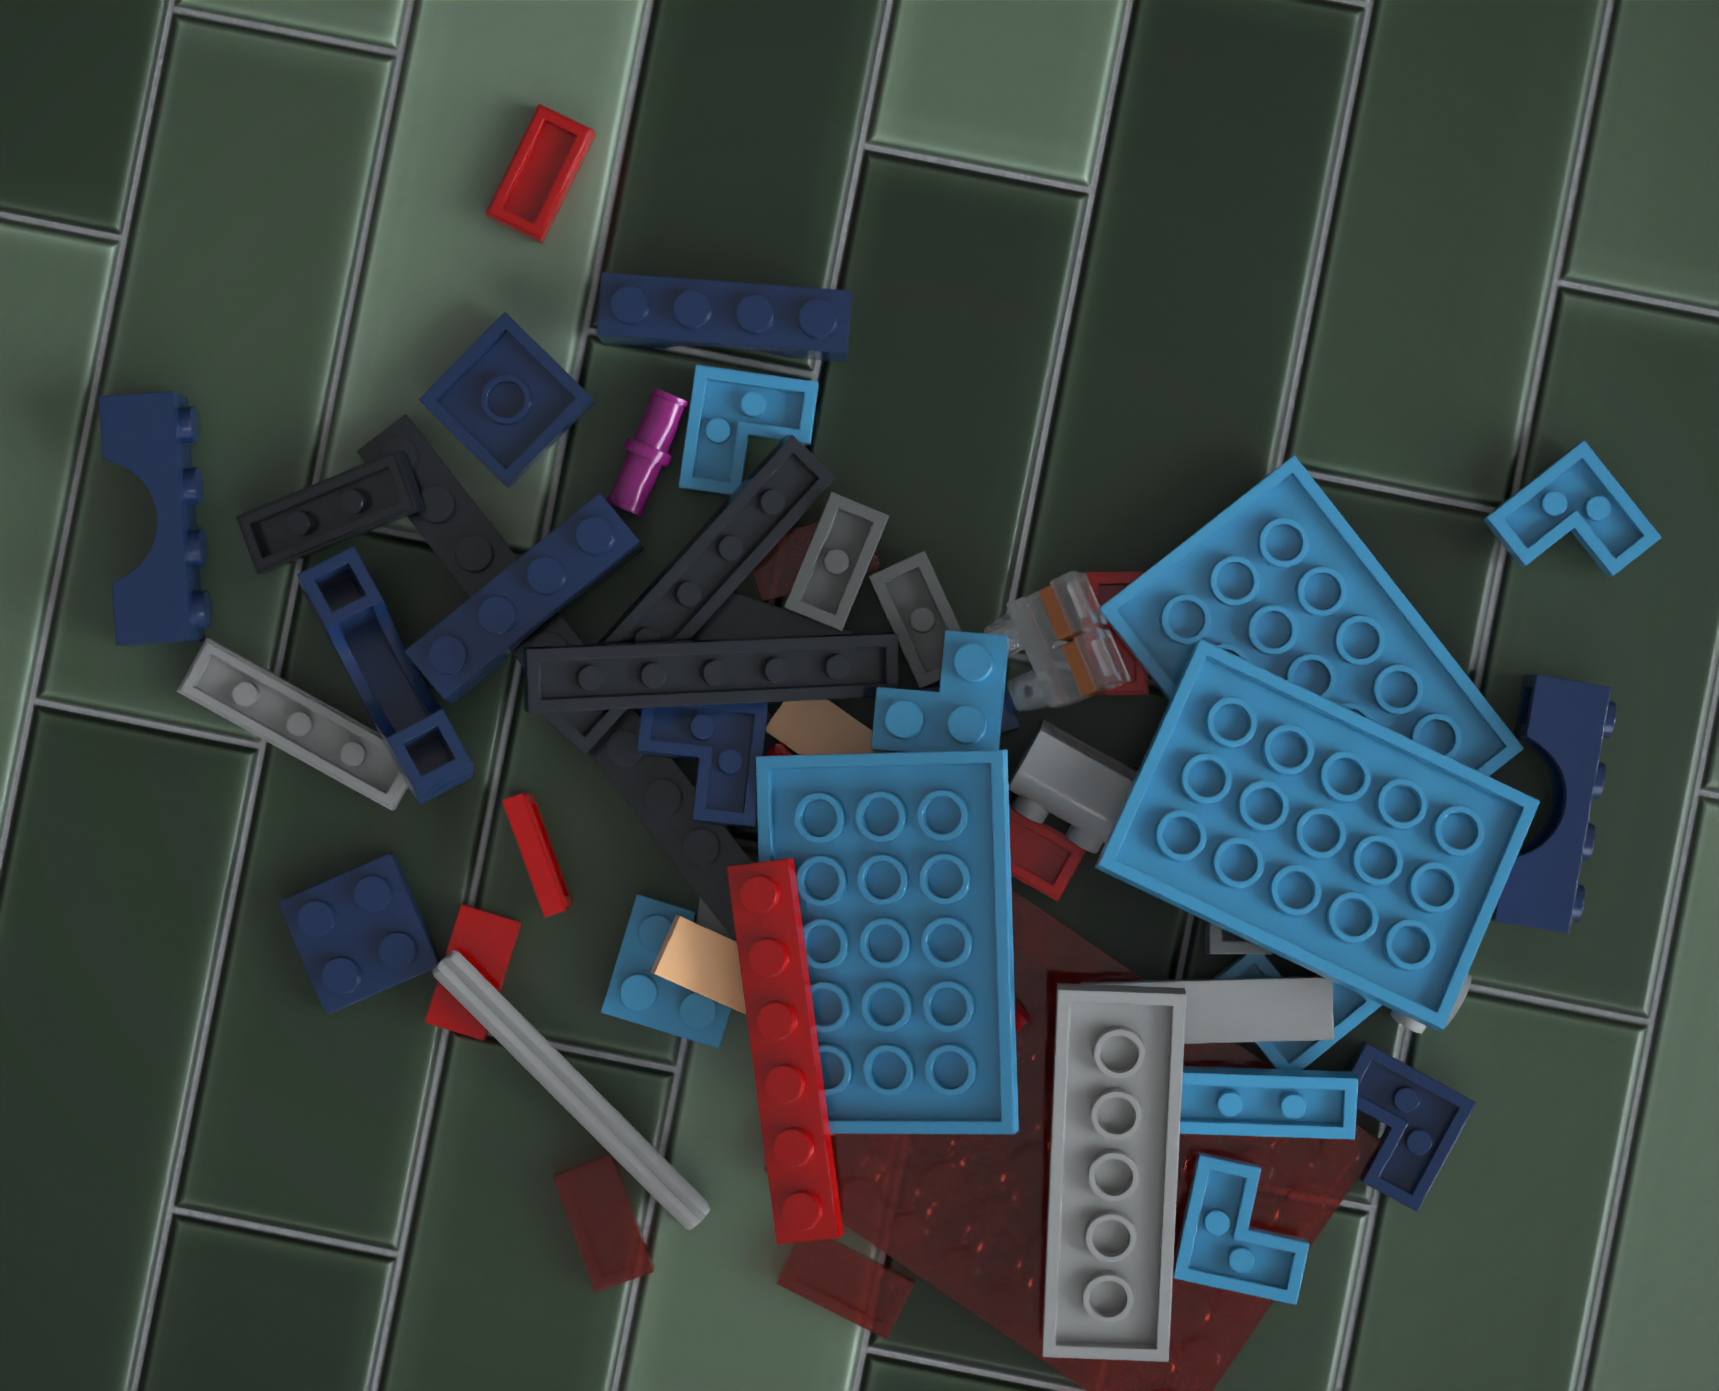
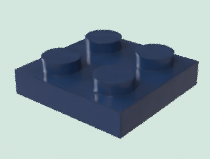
[419,312,595,488]
[277,852,441,1016]

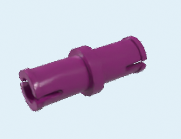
[606,387,690,516]

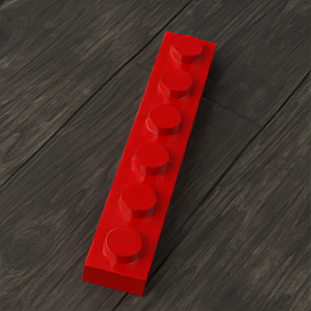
[727,857,844,1244]

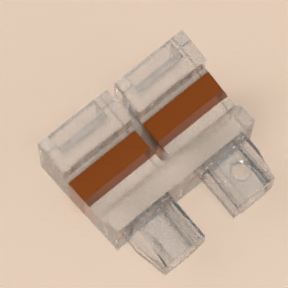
[984,570,1132,711]

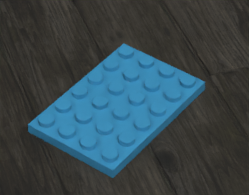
[1097,455,1524,776]
[1094,639,1540,1031]
[756,749,1019,1134]

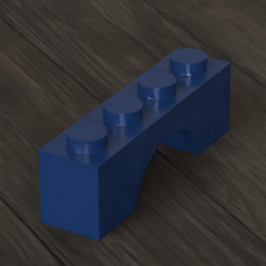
[597,272,852,362]
[98,391,212,647]
[405,493,644,704]
[297,546,474,806]
[1490,674,1616,934]

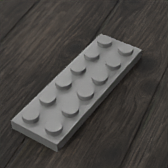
[1042,983,1187,1362]

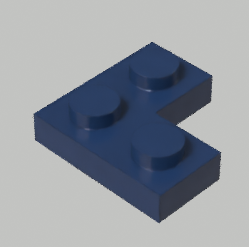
[636,702,768,829]
[1347,1041,1476,1212]

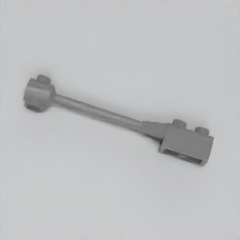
[1008,719,1472,1034]

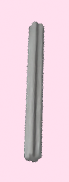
[433,950,710,1230]

